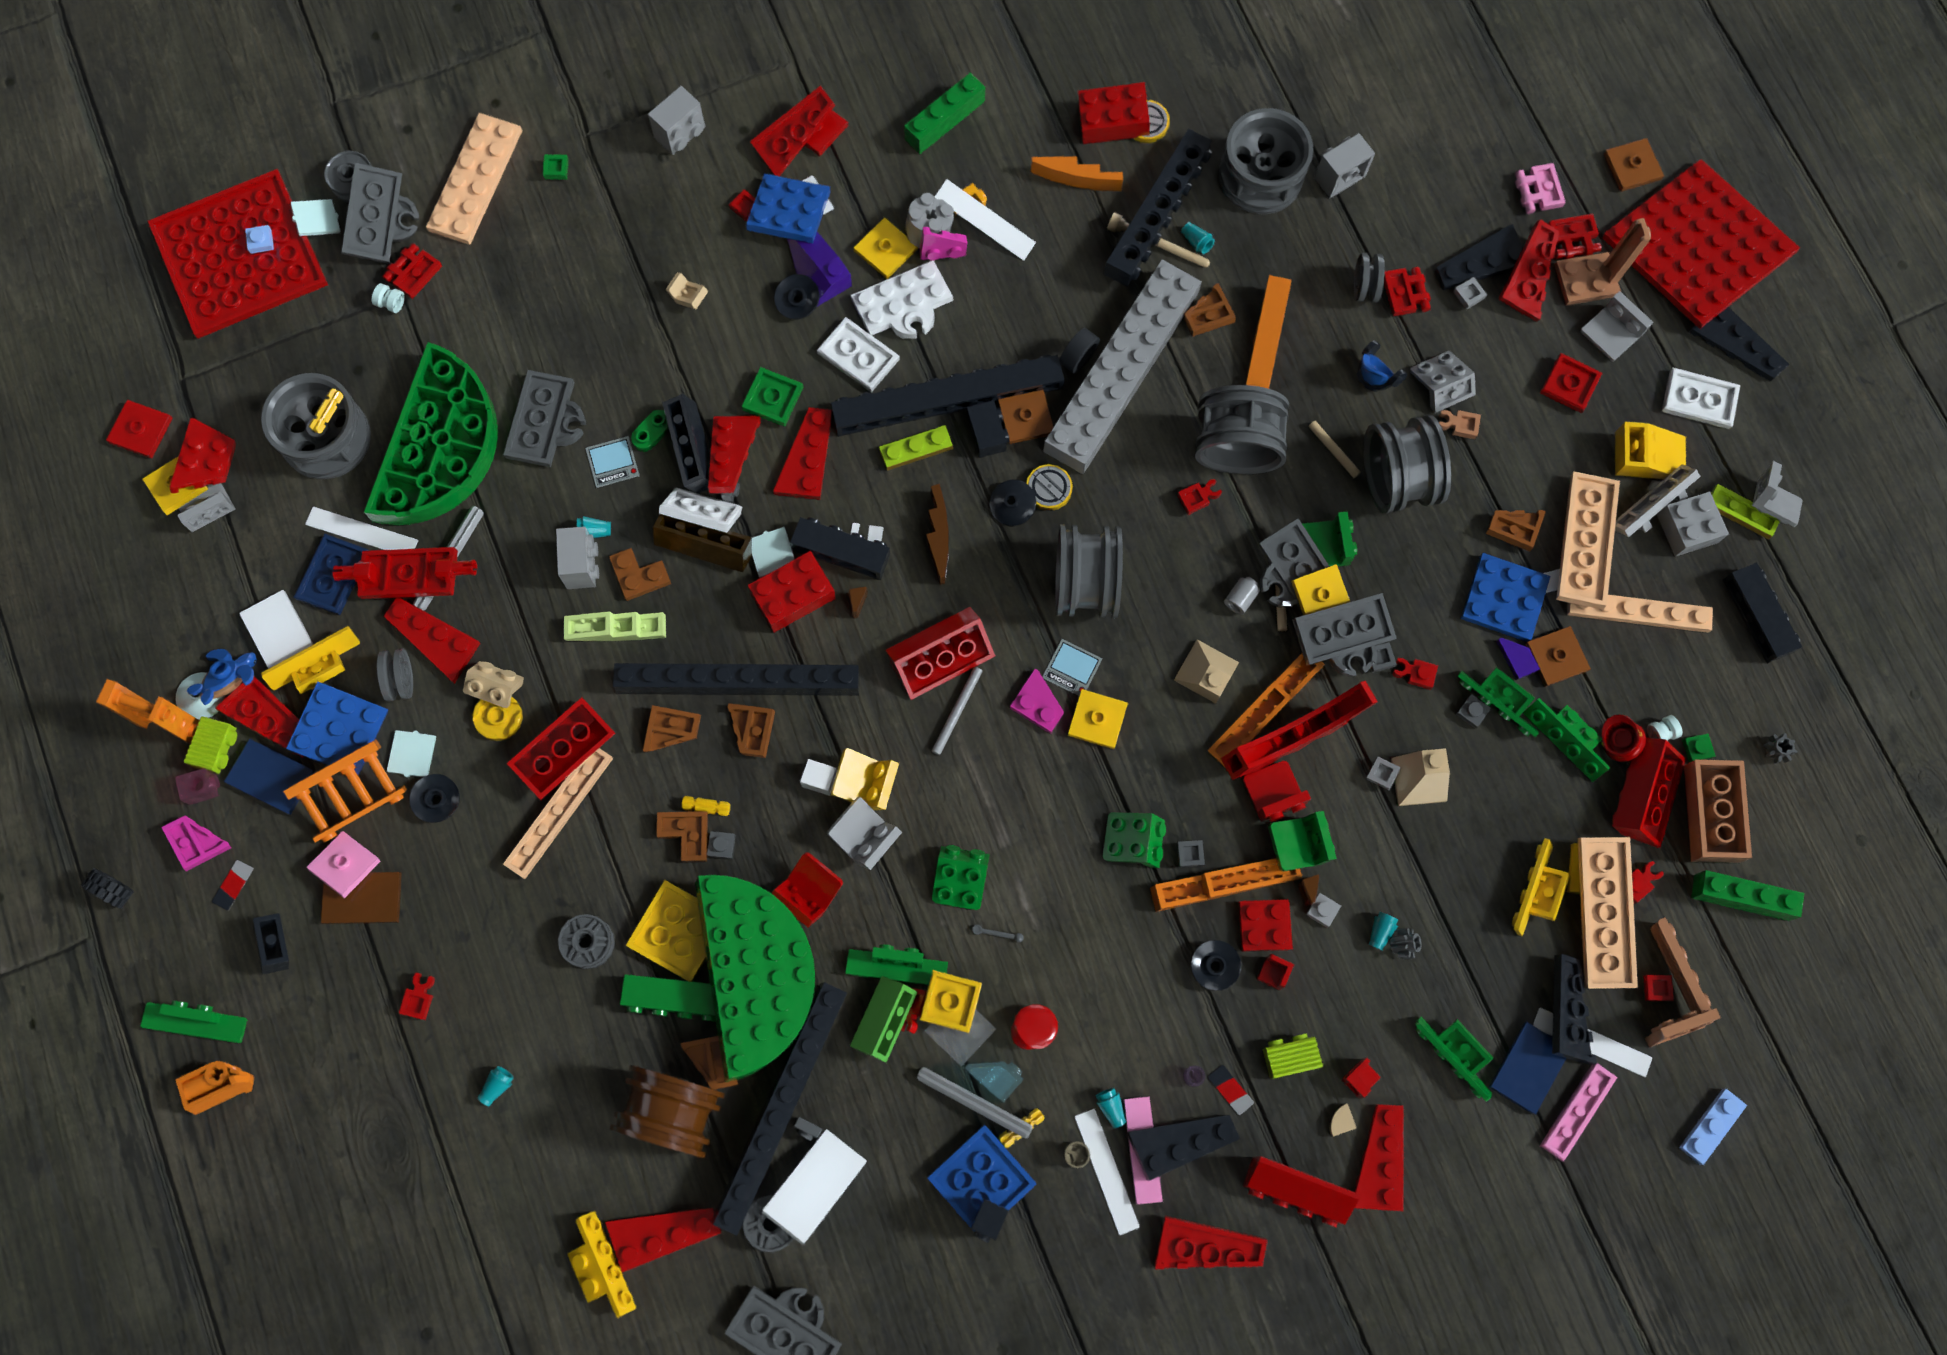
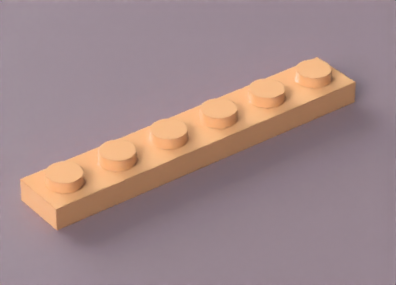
[1567,595,1713,633]
[503,748,613,879]

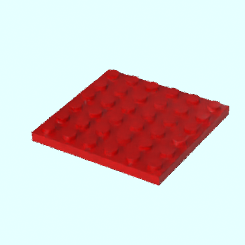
[1602,159,1800,329]
[148,169,328,339]

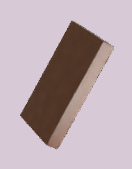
[321,872,402,924]

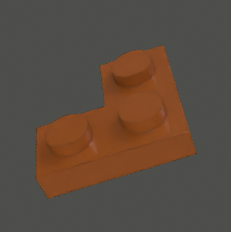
[609,548,671,601]
[657,811,708,862]

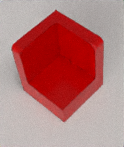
[1257,954,1294,990]
[1341,1058,1380,1099]

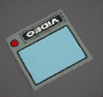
[586,436,640,488]
[1043,639,1102,696]

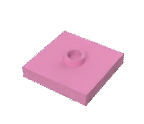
[307,831,380,898]

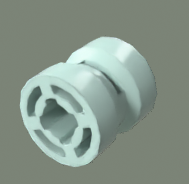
[372,283,405,313]
[1647,715,1683,741]

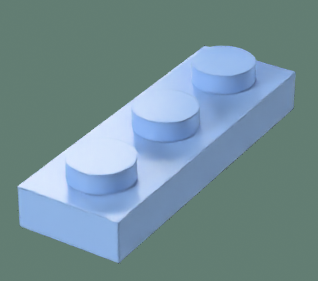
[1679,1089,1747,1165]

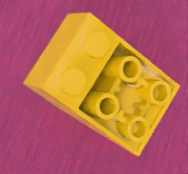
[1615,422,1686,479]

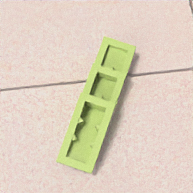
[564,612,666,641]

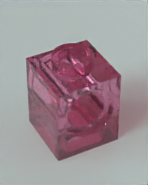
[175,768,220,805]

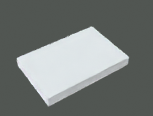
[817,317,900,393]
[1662,368,1740,429]
[659,488,742,533]
[239,590,313,669]

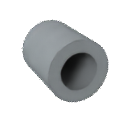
[1224,577,1260,615]

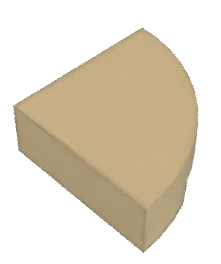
[1330,1104,1357,1137]

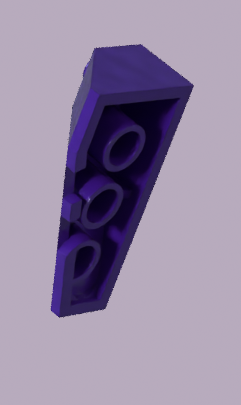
[787,232,852,307]

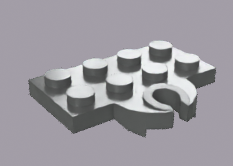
[341,163,419,264]
[503,370,586,467]
[1257,518,1350,616]
[1292,593,1397,677]
[725,1286,843,1355]

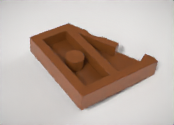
[1184,283,1236,336]
[1486,510,1546,552]
[728,703,775,758]
[643,705,701,752]
[681,1036,738,1090]

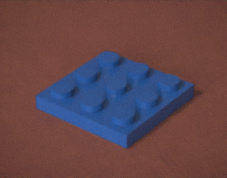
[746,174,830,243]
[1461,553,1551,642]
[286,682,388,776]
[928,1125,1037,1232]

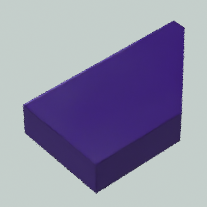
[1496,638,1540,680]

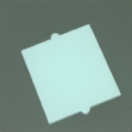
[290,199,340,236]
[752,527,795,578]
[387,730,436,778]

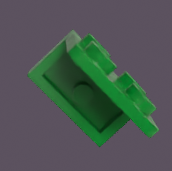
[1302,512,1357,567]
[1268,811,1337,872]
[1103,812,1166,868]
[932,845,990,910]

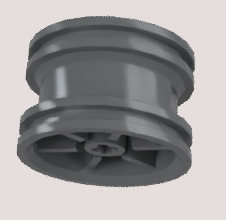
[1364,414,1451,514]
[1055,524,1123,618]

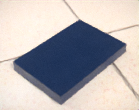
[294,534,369,616]
[224,739,316,815]
[1489,1022,1566,1115]

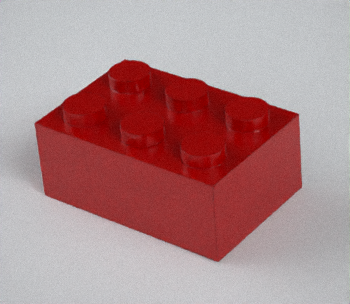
[1078,82,1150,144]
[748,551,836,633]

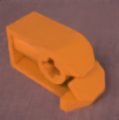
[176,1061,254,1115]

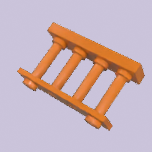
[96,679,200,744]
[283,739,407,842]

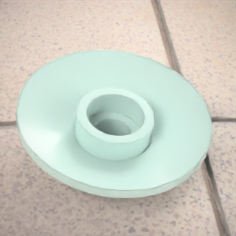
[176,672,226,720]

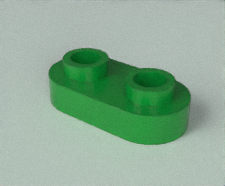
[631,410,669,452]

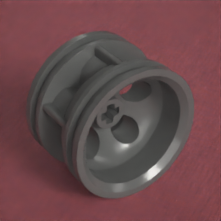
[1219,108,1313,214]
[261,373,371,480]
[1195,385,1289,474]

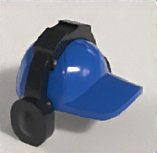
[1357,340,1408,392]

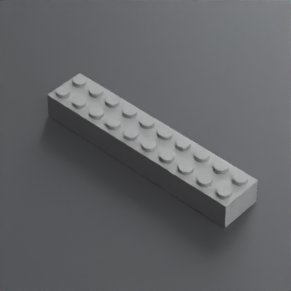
[1043,260,1202,474]

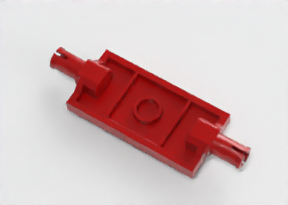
[333,547,477,599]

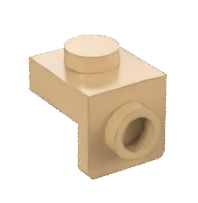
[666,272,708,309]

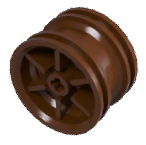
[609,1065,725,1158]

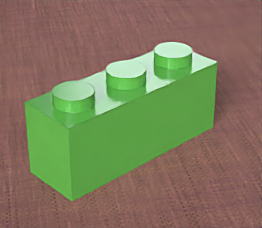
[850,976,918,1062]

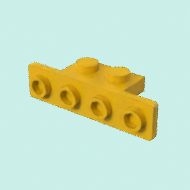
[261,626,360,694]
[1512,838,1570,936]
[567,1212,636,1317]

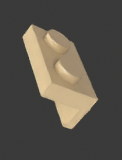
[463,661,524,708]

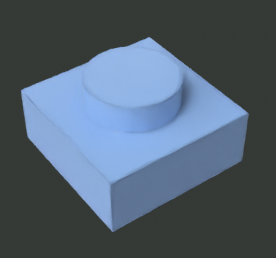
[245,225,274,254]

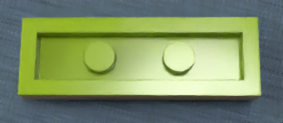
[879,425,953,471]
[1711,484,1780,539]

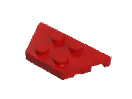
[170,418,236,494]

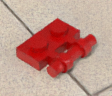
[1548,214,1602,259]
[382,243,442,299]
[1384,267,1431,316]

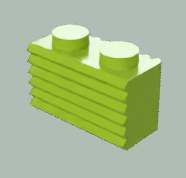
[184,716,237,774]
[1263,1033,1323,1079]

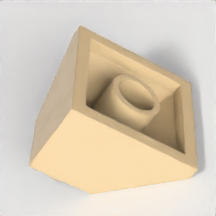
[1174,640,1239,703]
[1391,748,1450,806]

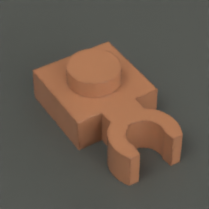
[1439,410,1481,439]

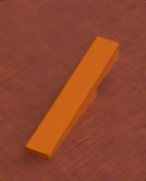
[1245,275,1292,389]
[1208,653,1325,767]
[1150,858,1302,912]

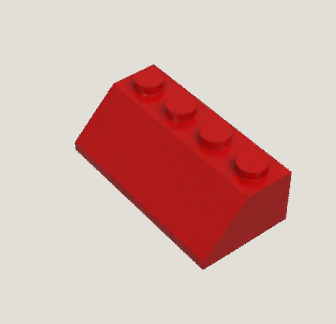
[885,607,995,700]
[507,697,616,800]
[1612,738,1686,848]
[1243,1156,1360,1227]

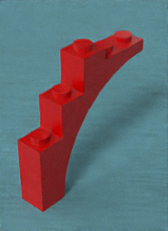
[1220,681,1378,780]

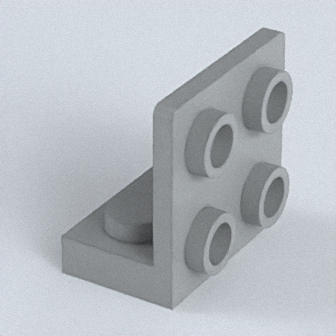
[1581,291,1653,361]
[1410,351,1476,413]
[1752,461,1803,527]
[178,483,235,532]
[827,797,902,870]

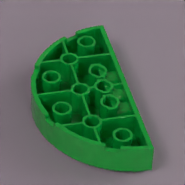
[364,342,498,525]
[695,875,815,1083]

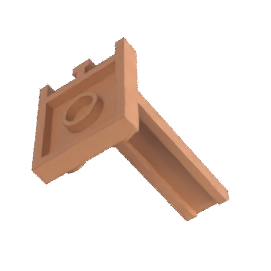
[1554,218,1651,306]
[1645,917,1721,1048]

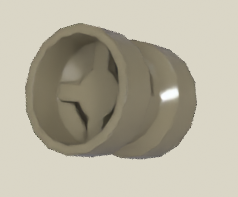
[1065,1142,1090,1168]

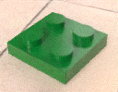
[742,367,804,427]

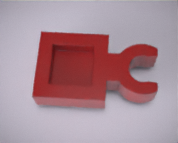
[1177,479,1222,515]
[1392,658,1438,690]
[1632,861,1664,904]
[399,972,435,1020]
[901,988,927,1034]

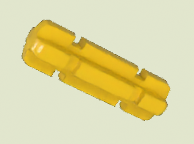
[309,388,343,434]
[682,796,730,816]
[998,1108,1044,1148]

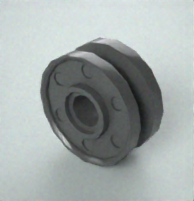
[324,151,372,203]
[1354,253,1385,302]
[377,648,413,702]
[558,914,615,969]
[743,1195,794,1252]

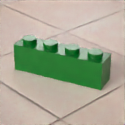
[904,72,986,154]
[1691,870,1804,921]
[620,974,716,1022]

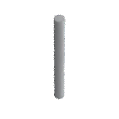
[931,667,983,755]

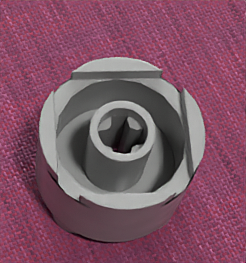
[905,193,954,248]

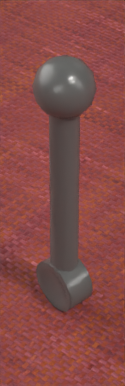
[972,925,1024,943]

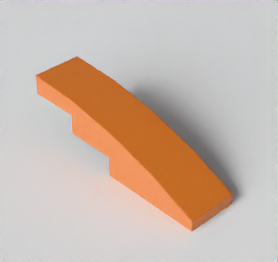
[1031,156,1123,191]

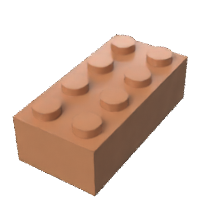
[1684,760,1752,863]

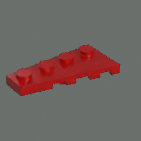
[750,85,835,177]
[1499,219,1559,322]
[773,407,833,500]
[708,416,761,493]
[384,598,481,684]
[215,676,304,758]
[1355,1104,1404,1211]
[605,1208,722,1272]
[1154,1216,1268,1269]

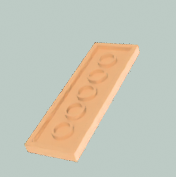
[426,113,522,245]
[1556,471,1620,610]
[1578,837,1638,989]

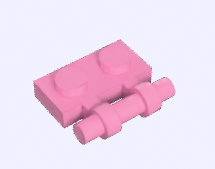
[1515,163,1566,214]

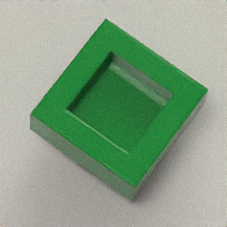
[543,154,569,179]
[1682,734,1716,763]

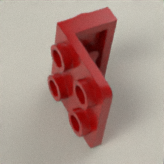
[1243,761,1311,822]
[772,852,843,928]

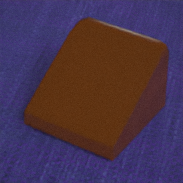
[849,587,868,619]
[1298,874,1319,907]

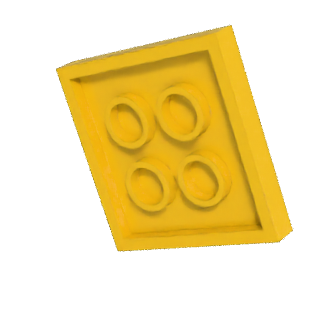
[626,880,706,982]

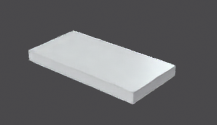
[762,1129,867,1245]

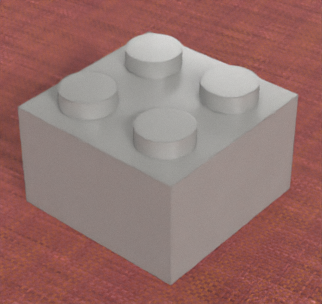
[648,86,705,155]
[1314,133,1375,198]
[1657,492,1729,557]
[556,527,599,589]

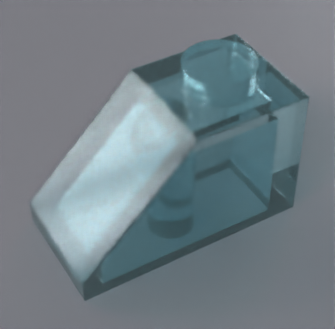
[965,1062,1023,1103]

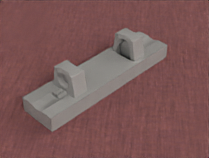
[1615,464,1701,537]

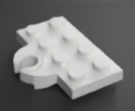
[851,260,953,340]

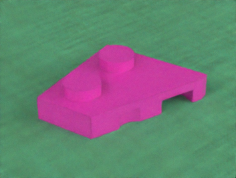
[920,227,968,260]
[1010,669,1064,734]
[161,815,231,871]

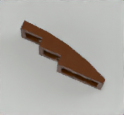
[926,484,949,585]

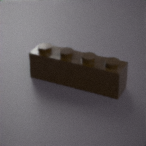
[653,514,752,572]

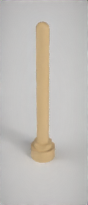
[1107,212,1210,268]

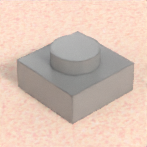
[1453,277,1487,310]
[1367,757,1400,790]
[1306,893,1341,928]

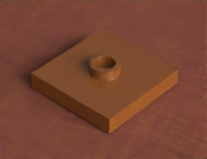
[1604,138,1664,192]
[998,390,1053,444]
[1525,626,1591,687]

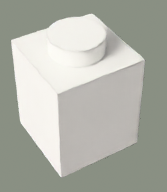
[800,759,837,796]

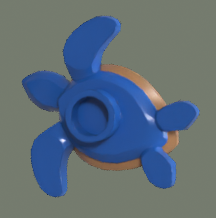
[187,649,257,705]

